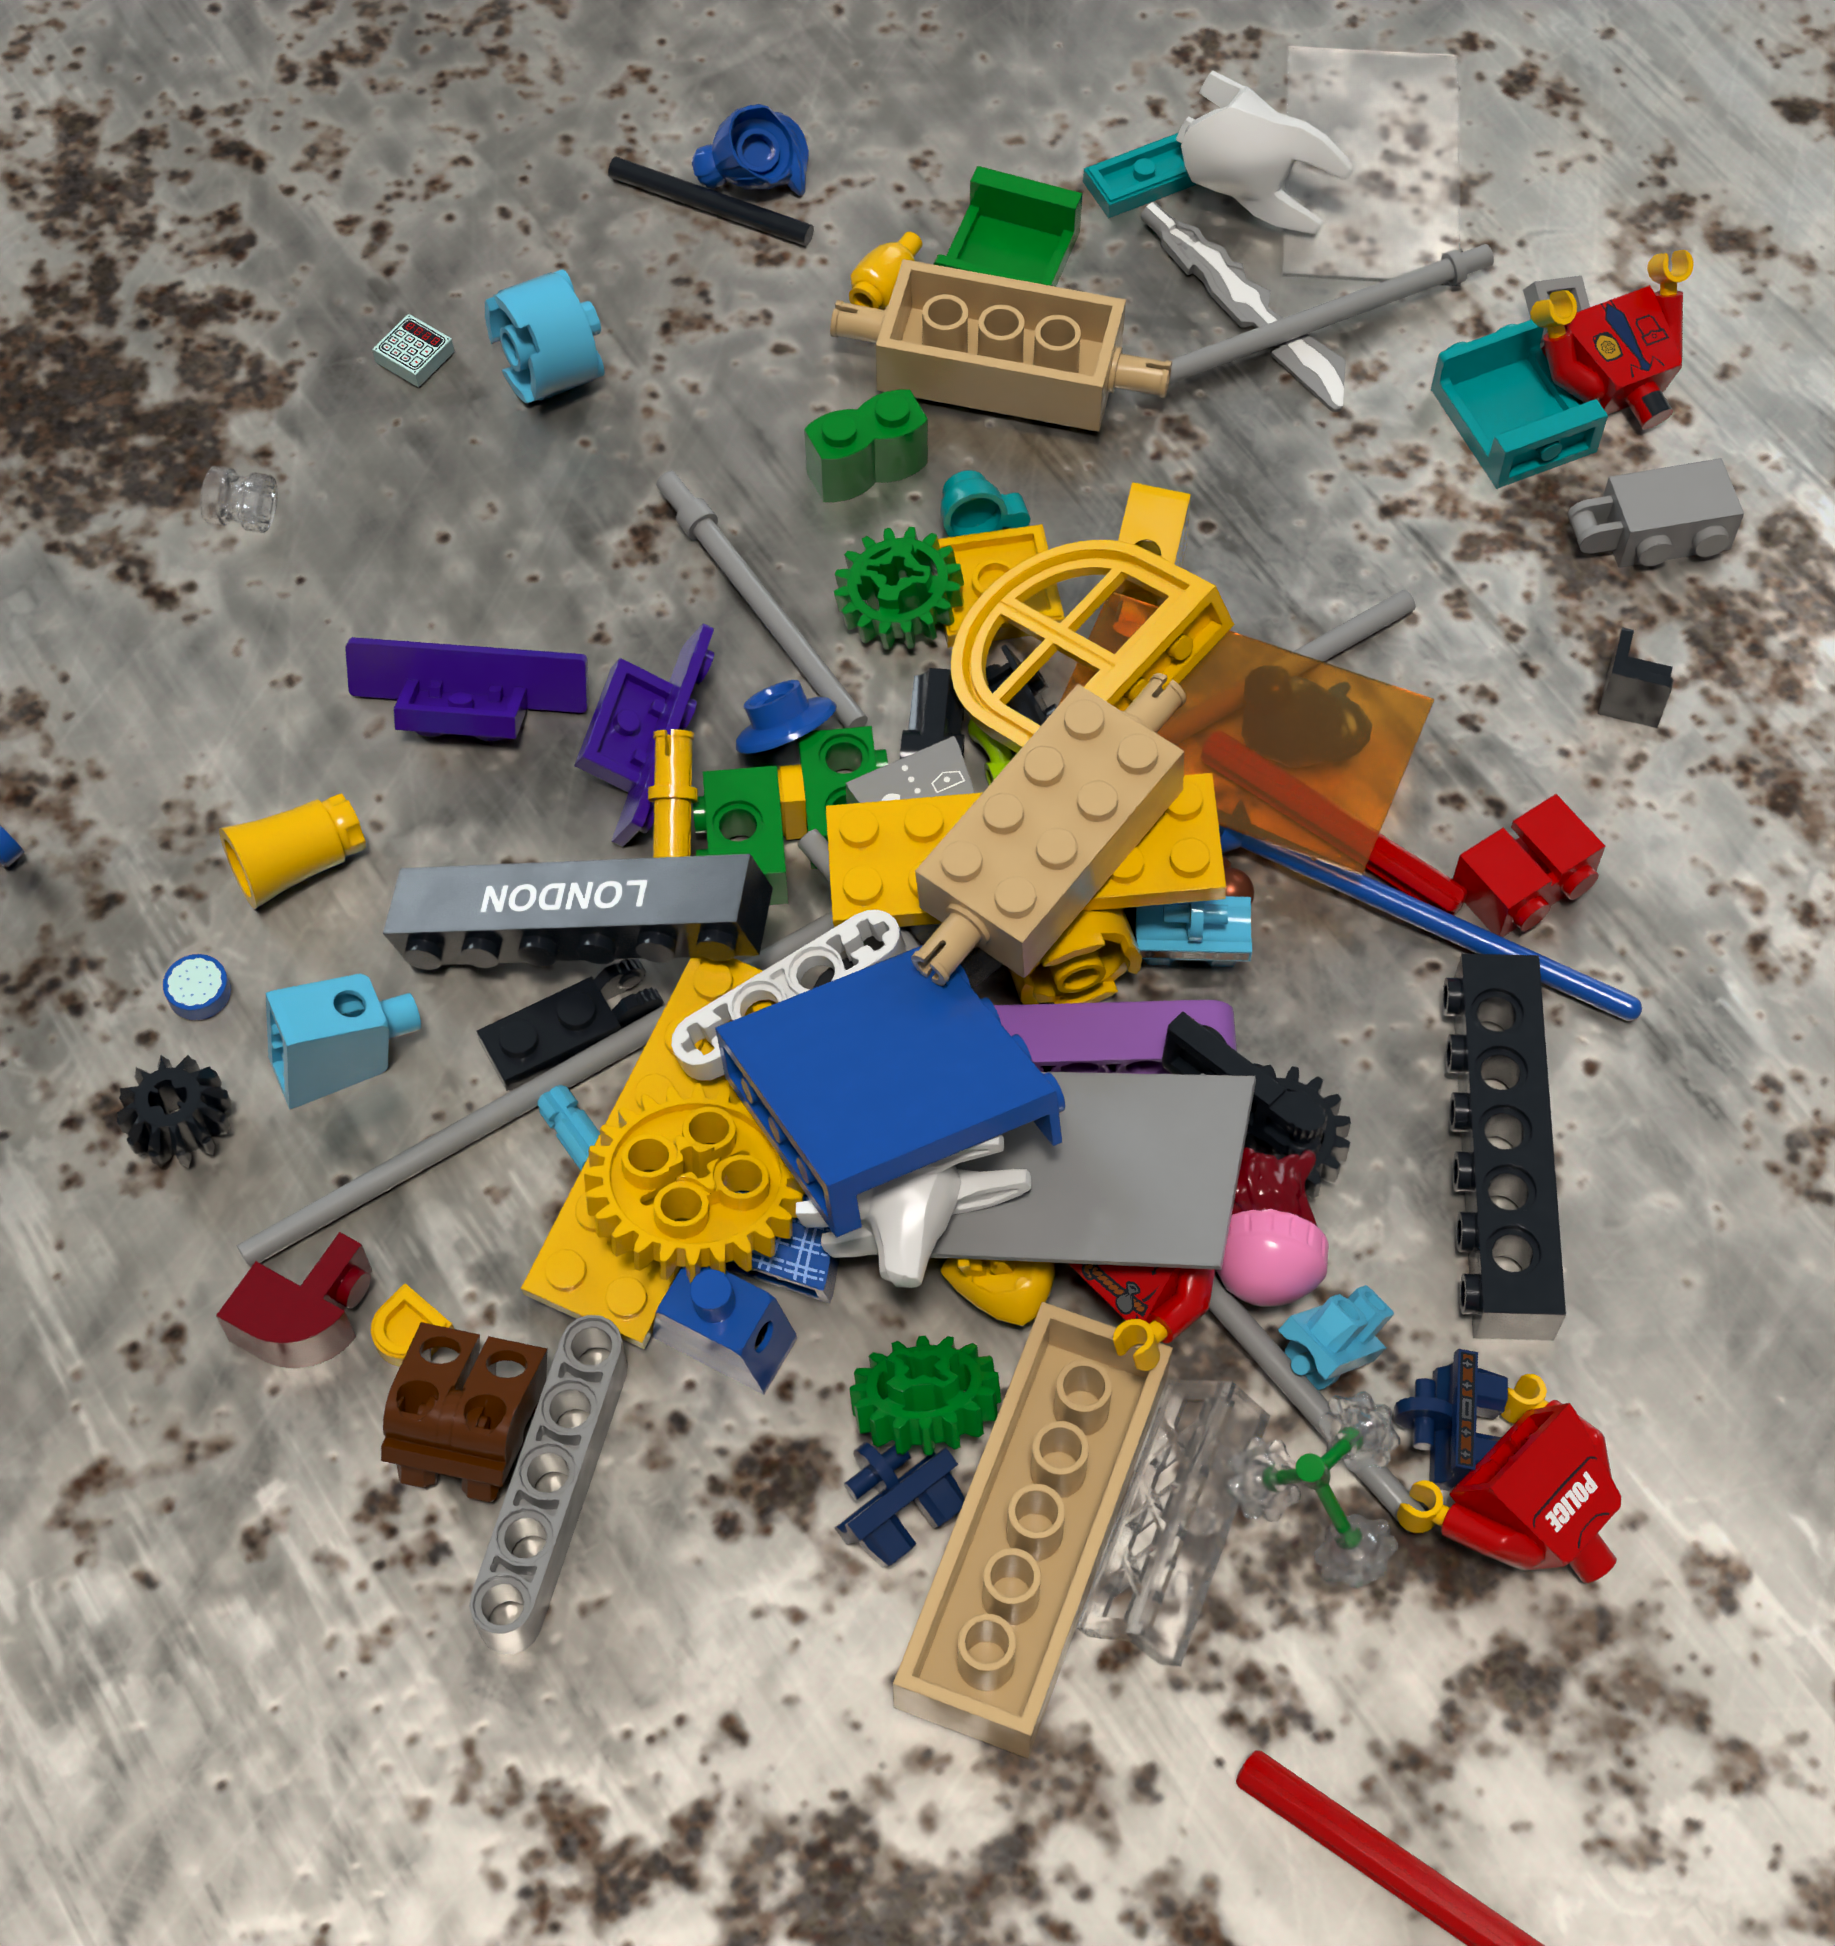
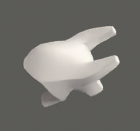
[1176,71,1353,234]
[796,1134,1032,1288]

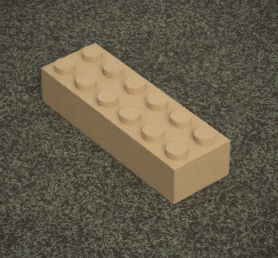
[893,1302,1173,1758]

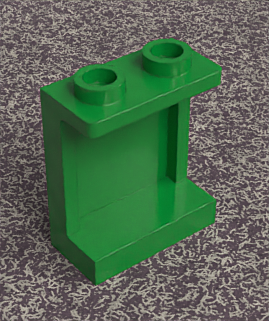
[933,166,1083,287]

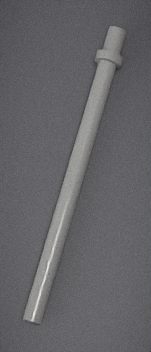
[1169,244,1494,385]

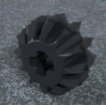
[117,1055,232,1168]

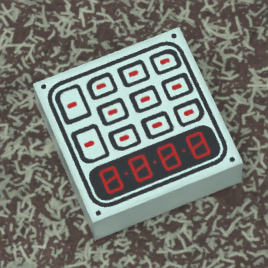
[372,314,455,388]

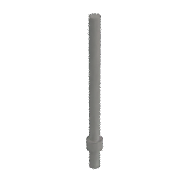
[656,471,868,728]

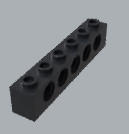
[1443,953,1566,1341]

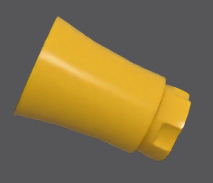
[219,793,366,909]

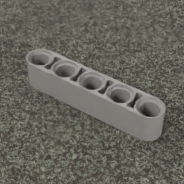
[469,1315,628,1654]

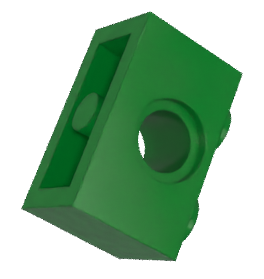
[693,766,789,905]

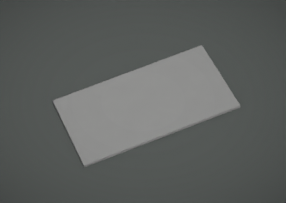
[861,1072,1256,1270]

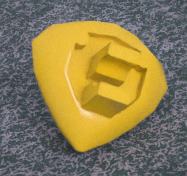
[941,1258,1056,1326]

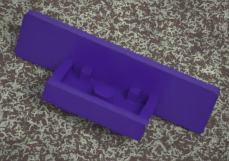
[574,623,714,847]
[345,637,589,741]

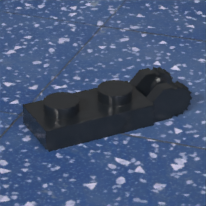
[476,959,664,1091]
[1162,1012,1328,1155]

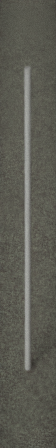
[236,590,1416,1268]

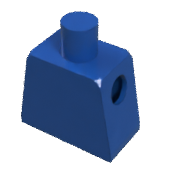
[652,1266,797,1395]

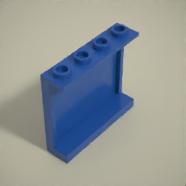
[715,945,1065,1238]

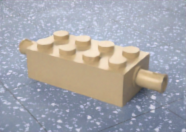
[830,259,1172,432]
[911,673,1187,986]

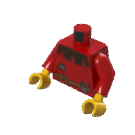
[1068,1263,1215,1371]

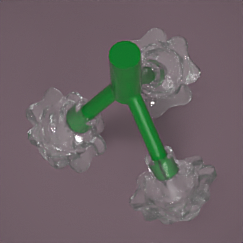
[1225,1391,1400,1589]

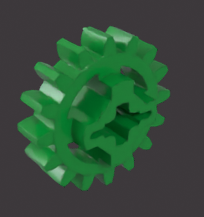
[834,527,964,650]
[850,1335,1001,1455]

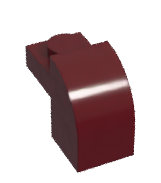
[216,1232,372,1368]

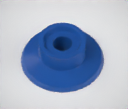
[736,680,837,754]

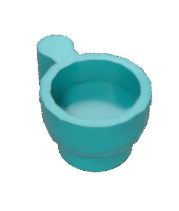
[940,470,1031,537]

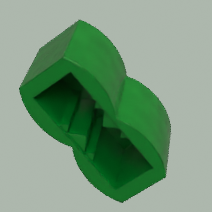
[804,389,928,503]

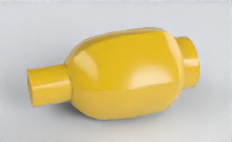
[849,232,923,310]

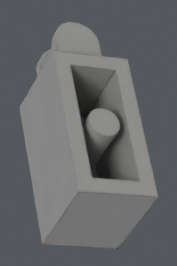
[1568,458,1744,568]

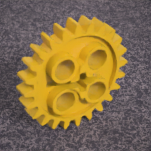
[584,1083,806,1283]

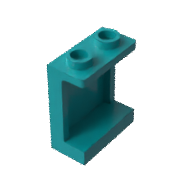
[1431,319,1608,489]

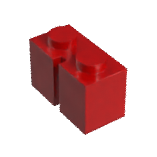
[1453,794,1606,937]

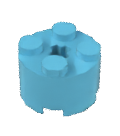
[485,269,605,403]

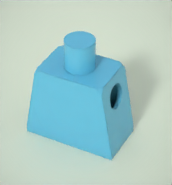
[265,973,421,1109]

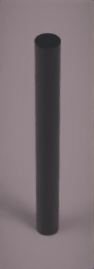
[608,156,814,246]

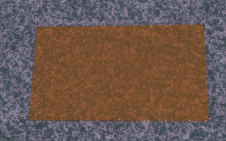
[1058,592,1434,876]

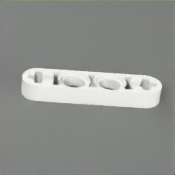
[671,910,906,1080]

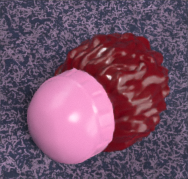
[1216,1147,1329,1306]

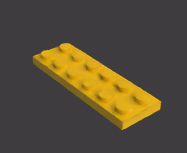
[826,773,1226,927]
[521,957,776,1349]

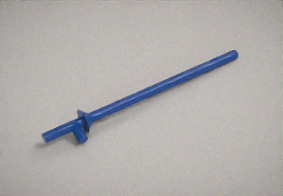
[1217,800,1642,1021]

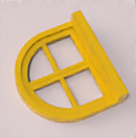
[951,540,1235,753]

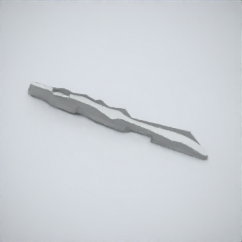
[1141,202,1346,412]

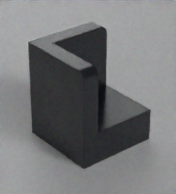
[1598,627,1674,728]

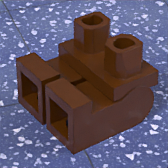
[381,1322,548,1502]

